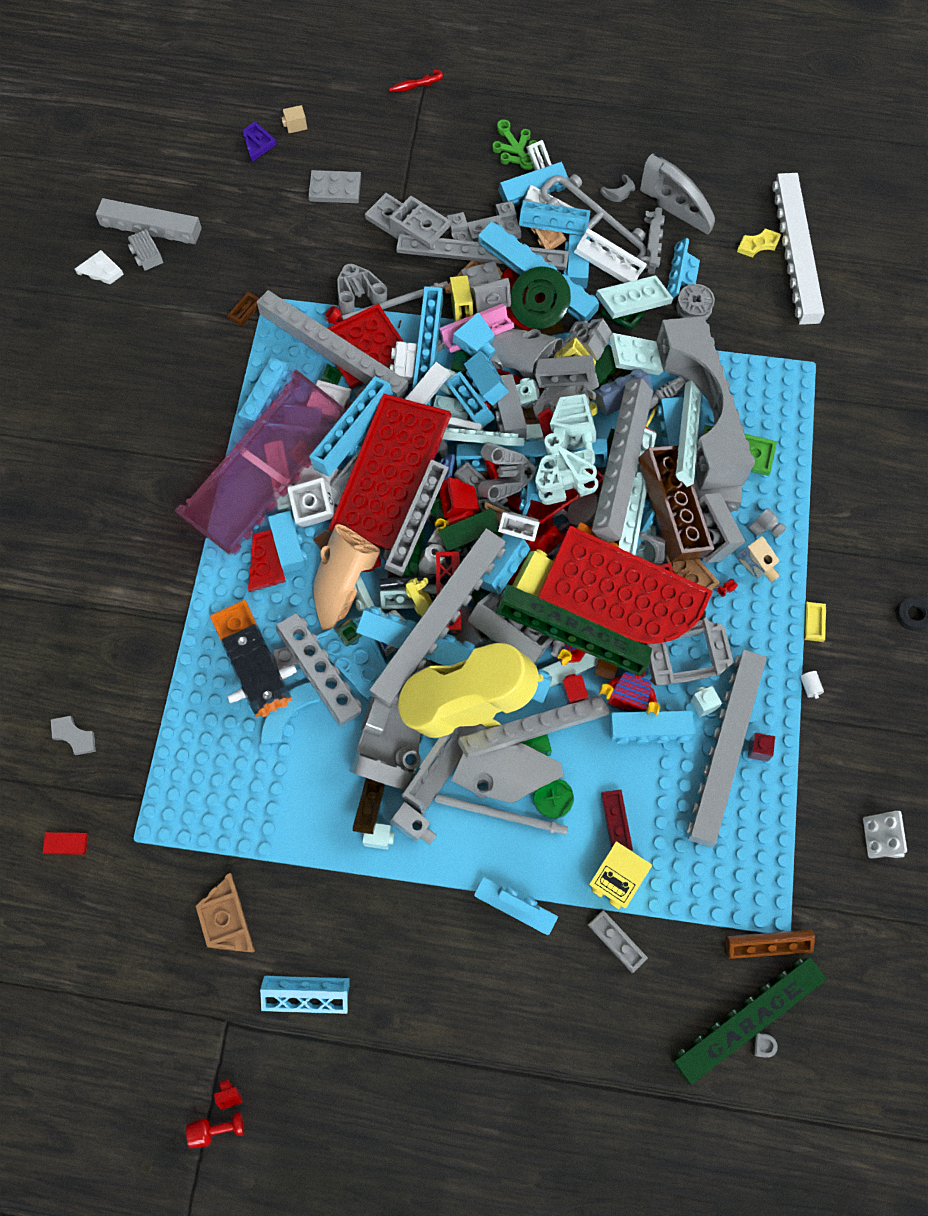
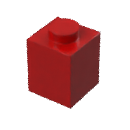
[561,674,589,705]

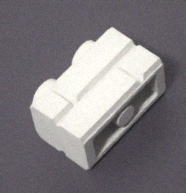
[390,342,418,384]

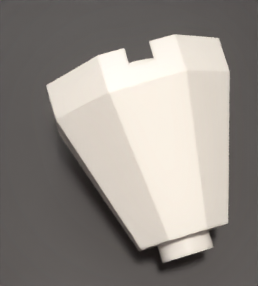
[418,544,452,576]

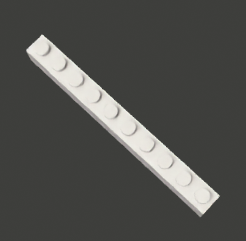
[772,173,824,324]

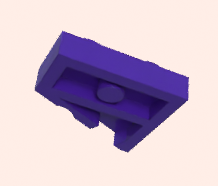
[243,122,277,161]

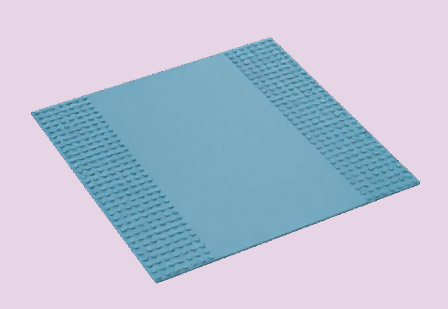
[134,299,816,933]

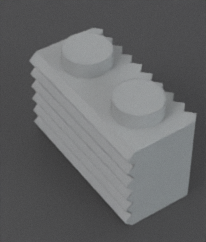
[128,229,163,271]

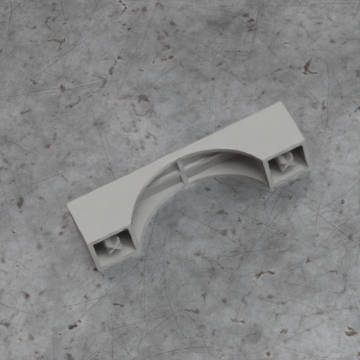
[656,316,755,490]

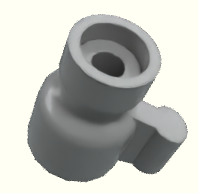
[749,508,787,538]

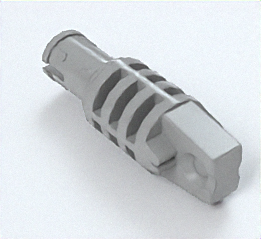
[649,377,687,410]

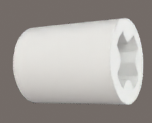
[800,671,824,699]

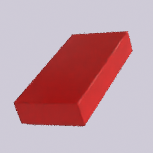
[43,832,88,855]

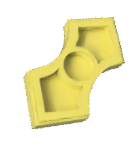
[737,229,781,258]

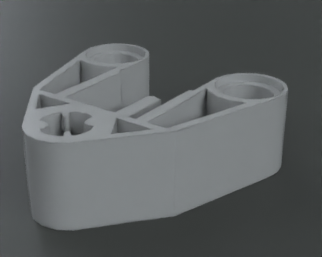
[337,264,387,315]
[478,443,536,502]

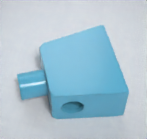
[452,313,497,358]

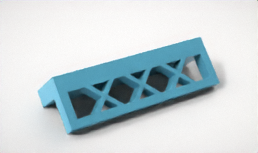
[519,200,590,236]
[260,976,349,1014]

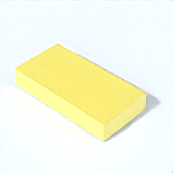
[804,602,826,642]

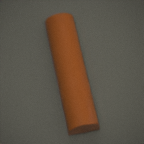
[726,930,815,959]

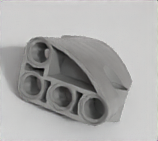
[489,329,563,383]
[452,725,564,804]

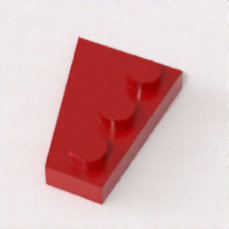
[248,530,286,592]

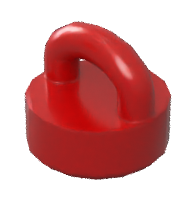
[325,306,342,325]

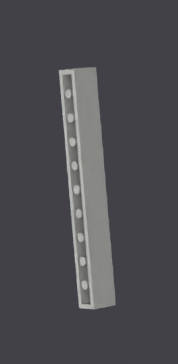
[257,290,409,399]
[592,378,653,543]
[370,528,506,707]
[686,650,767,848]

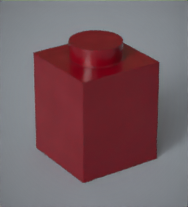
[748,733,776,762]

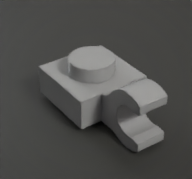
[273,647,309,670]

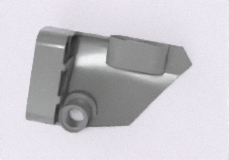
[349,695,421,790]

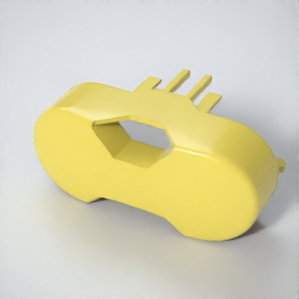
[398,643,543,738]

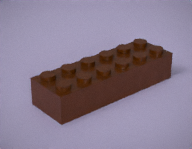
[638,445,714,562]

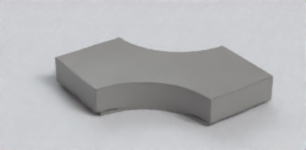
[51,716,96,755]

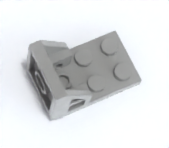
[461,261,511,314]

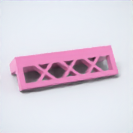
[439,303,514,353]

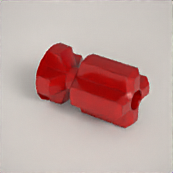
[717,578,738,597]

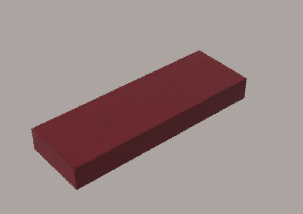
[601,789,633,851]

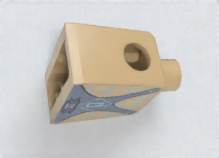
[736,536,780,583]

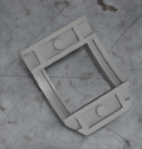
[644,618,734,686]

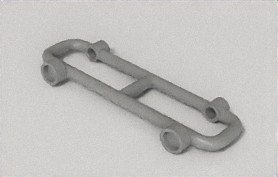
[541,174,647,268]

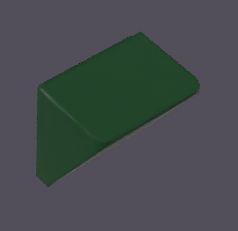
[317,364,342,385]
[334,619,363,647]

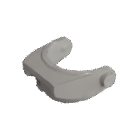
[600,174,635,202]
[638,532,666,566]

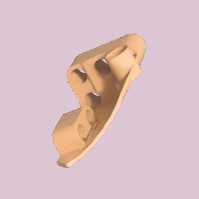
[314,524,380,630]

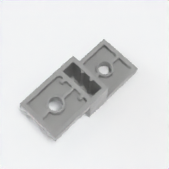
[365,193,451,248]

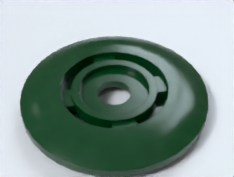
[511,266,571,329]

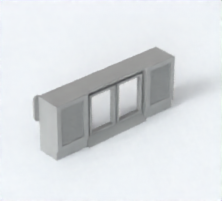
[402,724,484,817]

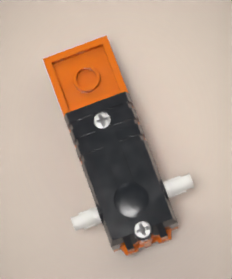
[210,600,297,717]

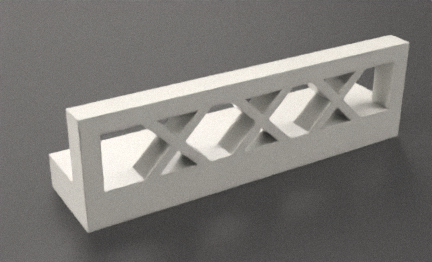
[574,229,647,283]

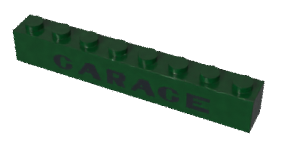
[496,585,652,676]
[672,957,827,1085]

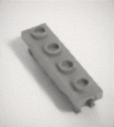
[639,208,665,274]

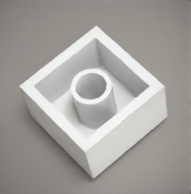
[287,478,336,528]

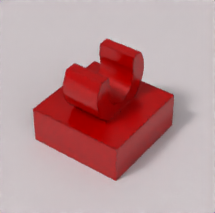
[214,1080,243,1110]

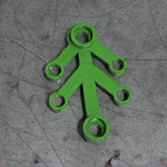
[492,120,539,170]

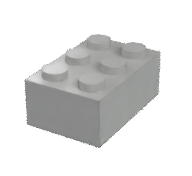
[698,493,745,563]

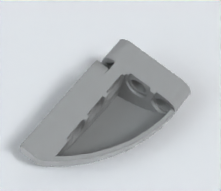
[640,154,715,234]

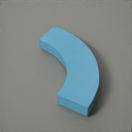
[261,682,321,744]

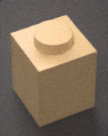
[281,105,307,133]

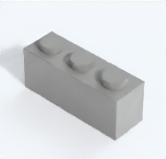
[535,355,595,388]

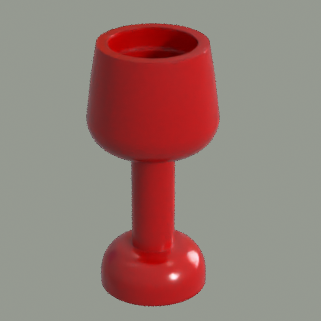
[186,1112,244,1148]

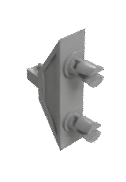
[533,373,599,420]

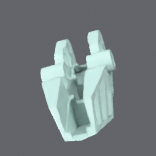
[535,394,598,505]

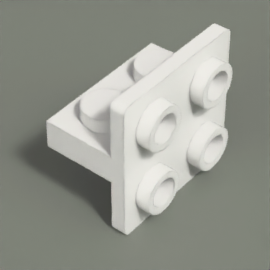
[863,811,907,858]

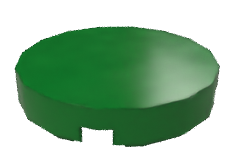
[533,779,574,819]

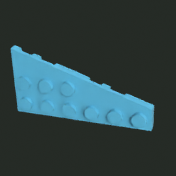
[316,616,387,703]

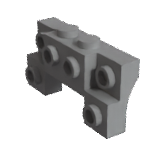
[447,201,521,242]

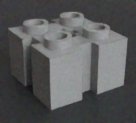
[560,318,613,360]

